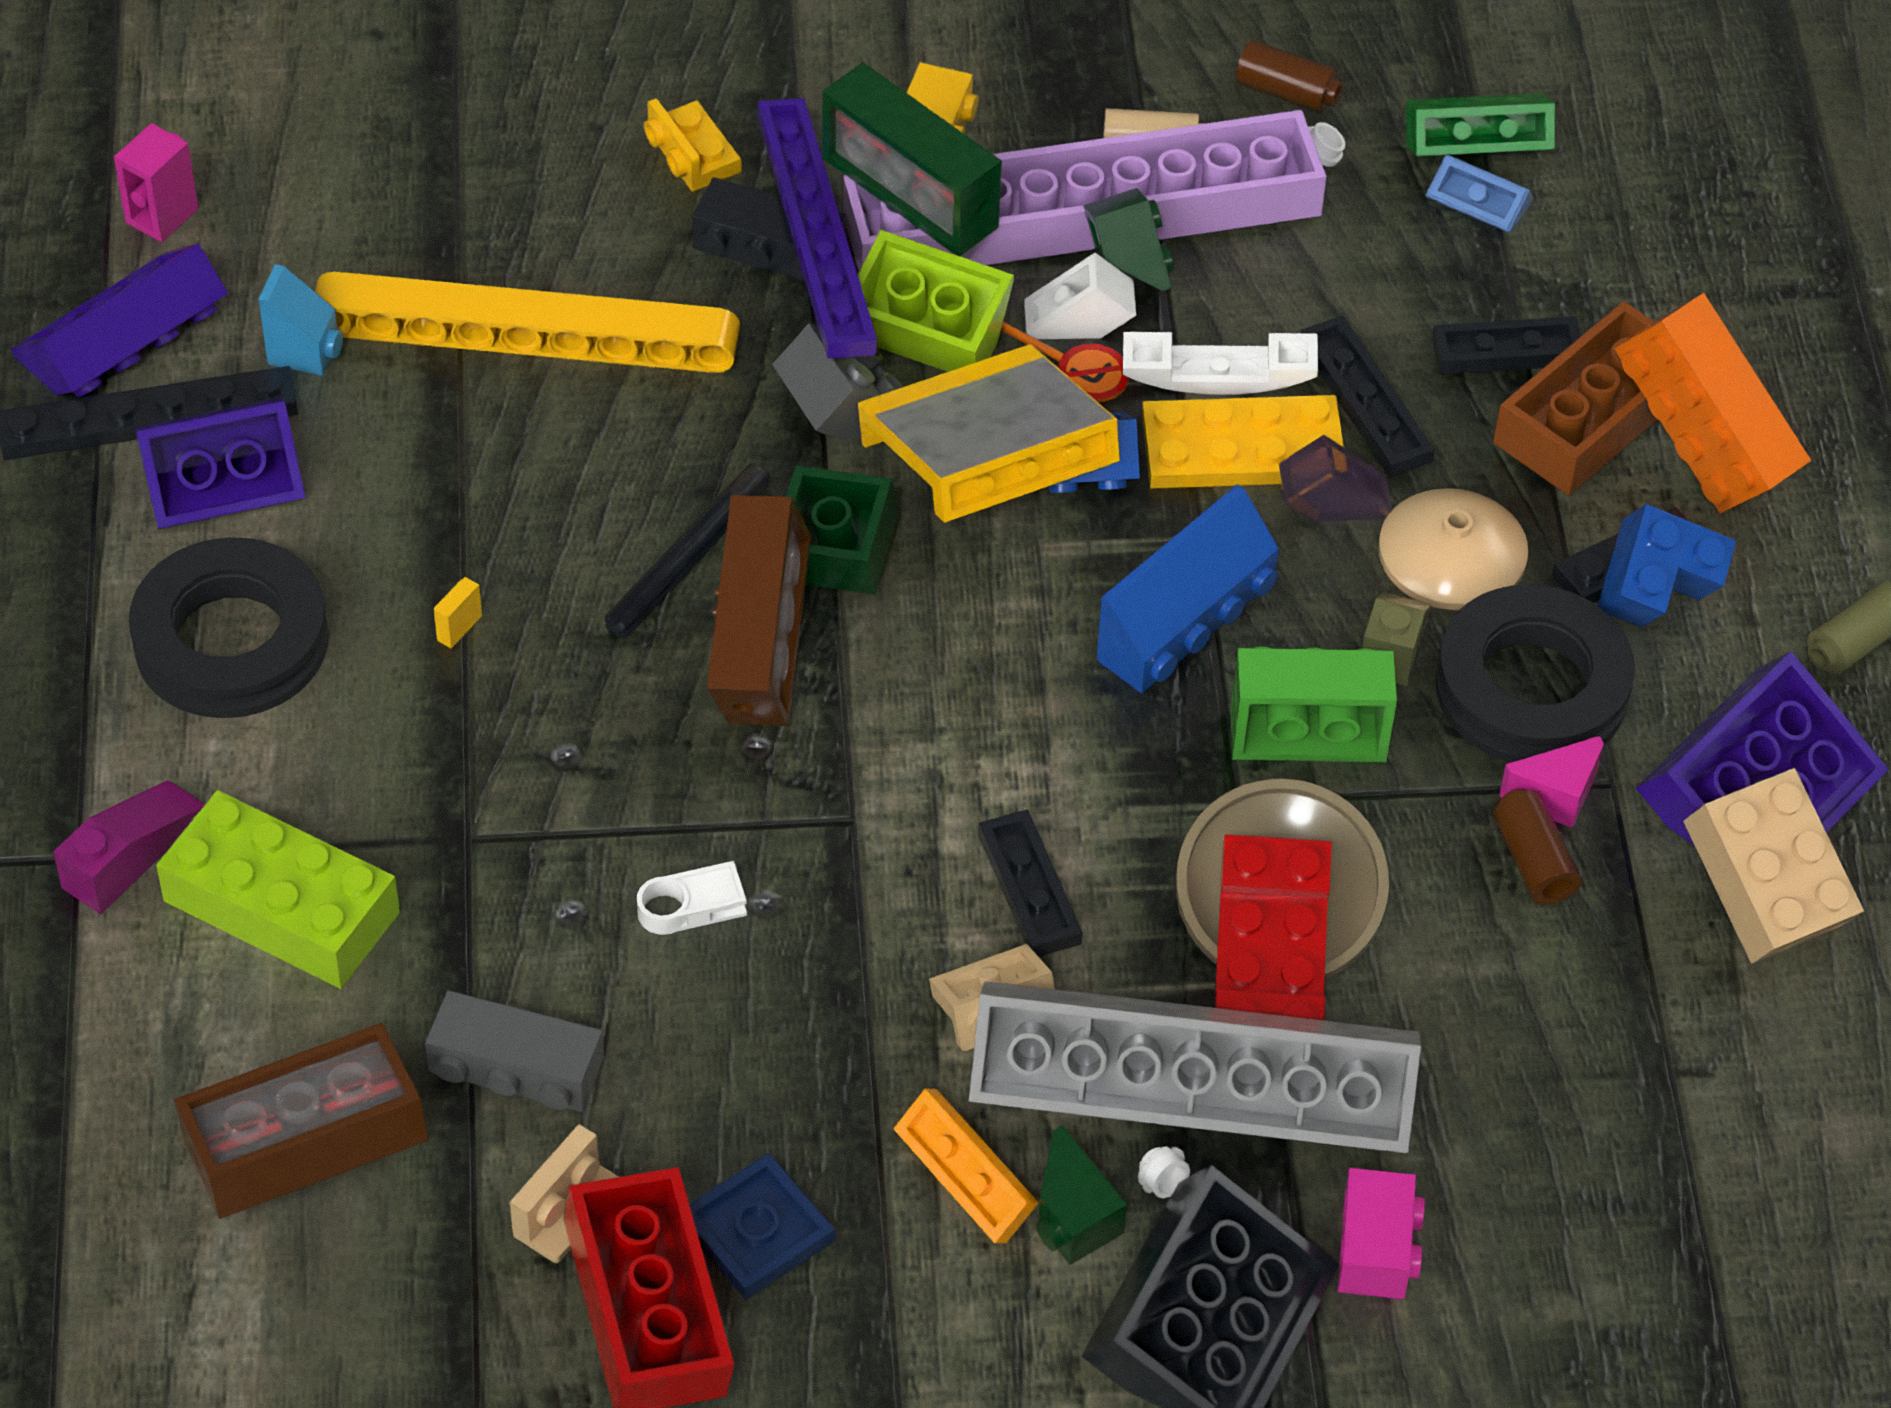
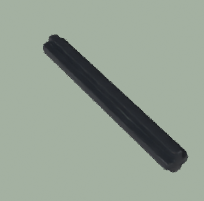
[605,464,770,638]

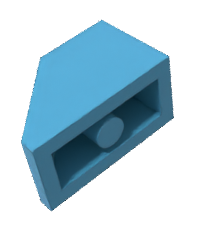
[258,264,343,376]

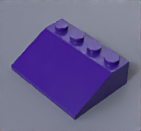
[1636,651,1889,847]

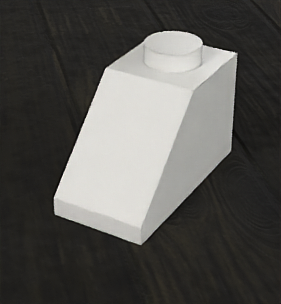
[1024,253,1136,339]

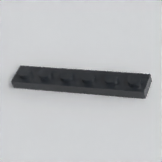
[0,366,298,460]

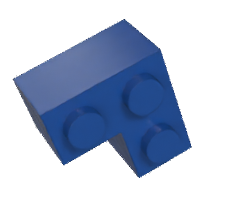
[1598,504,1736,628]

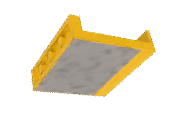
[858,344,1120,523]

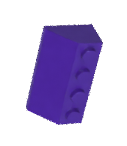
[10,243,228,397]

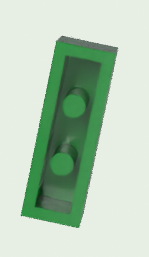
[1406,93,1555,156]

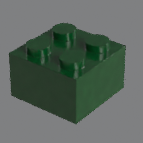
[786,466,899,594]

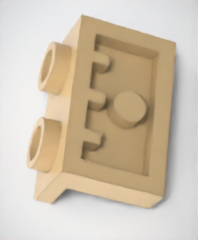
[929,944,1055,1051]
[510,1124,619,1263]

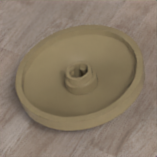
[1176,779,1389,980]

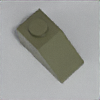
[1362,592,1431,686]

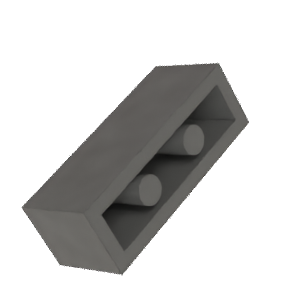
[425,990,604,1112]

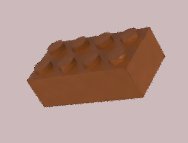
[1493,301,1657,496]

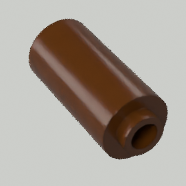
[1236,40,1343,113]
[1493,789,1582,905]

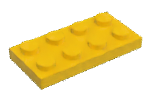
[1141,395,1347,489]

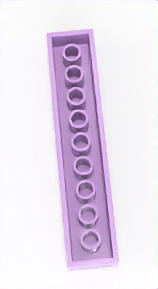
[843,110,1326,271]

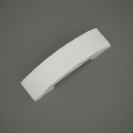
[1123,332,1318,395]

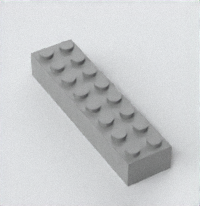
[969,981,1421,1153]

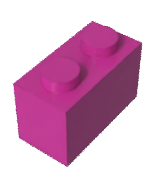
[114,123,198,243]
[1338,1168,1425,1299]

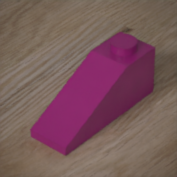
[53,780,205,914]

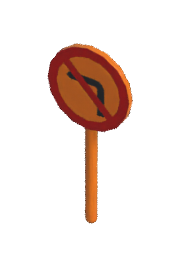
[1001,322,1129,402]

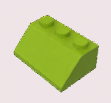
[858,230,1014,372]

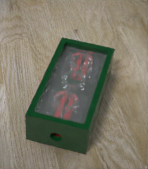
[822,62,1002,256]

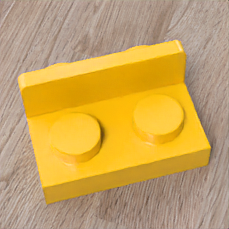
[644,99,742,192]

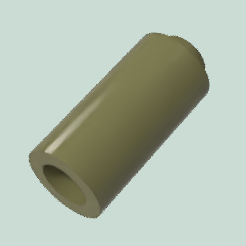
[1807,581,1891,675]

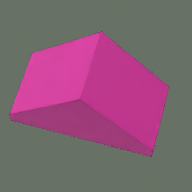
[1499,736,1604,828]

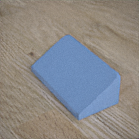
[1426,155,1533,233]

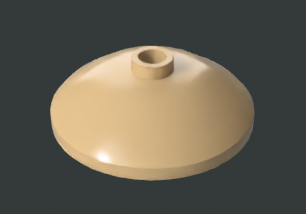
[1378,488,1528,610]

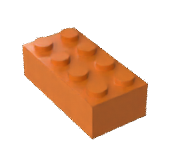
[1614,293,1811,514]

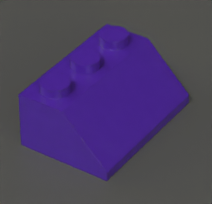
[134,398,305,529]

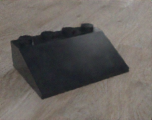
[1081,1165,1339,1408]

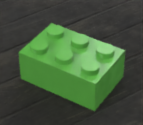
[1230,647,1397,762]

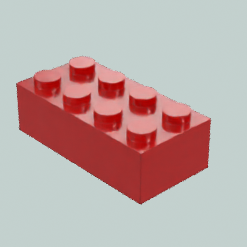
[563,1167,734,1408]

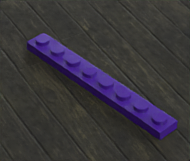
[757,98,877,359]

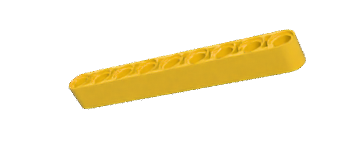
[315,272,741,373]

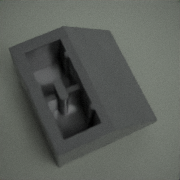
[772,323,904,441]

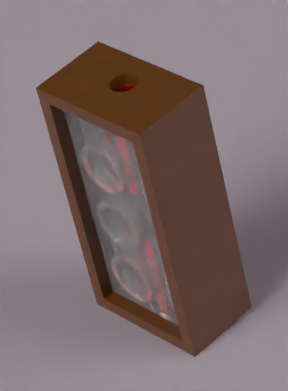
[707,495,811,726]
[174,1023,428,1219]

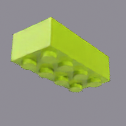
[156,790,400,989]

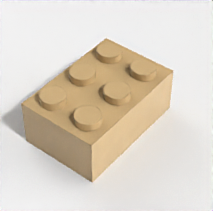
[1683,768,1864,964]

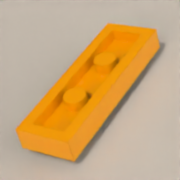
[894,1089,1039,1243]

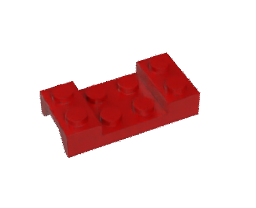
[1214,834,1332,1021]

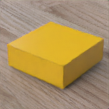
[434,577,482,649]

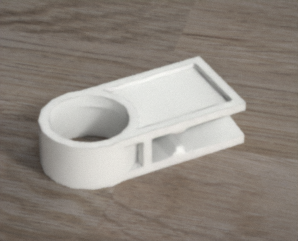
[637,861,747,935]

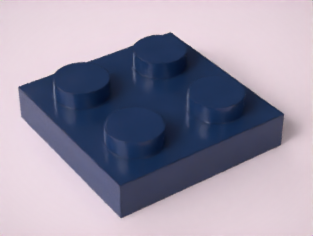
[689,1153,835,1300]

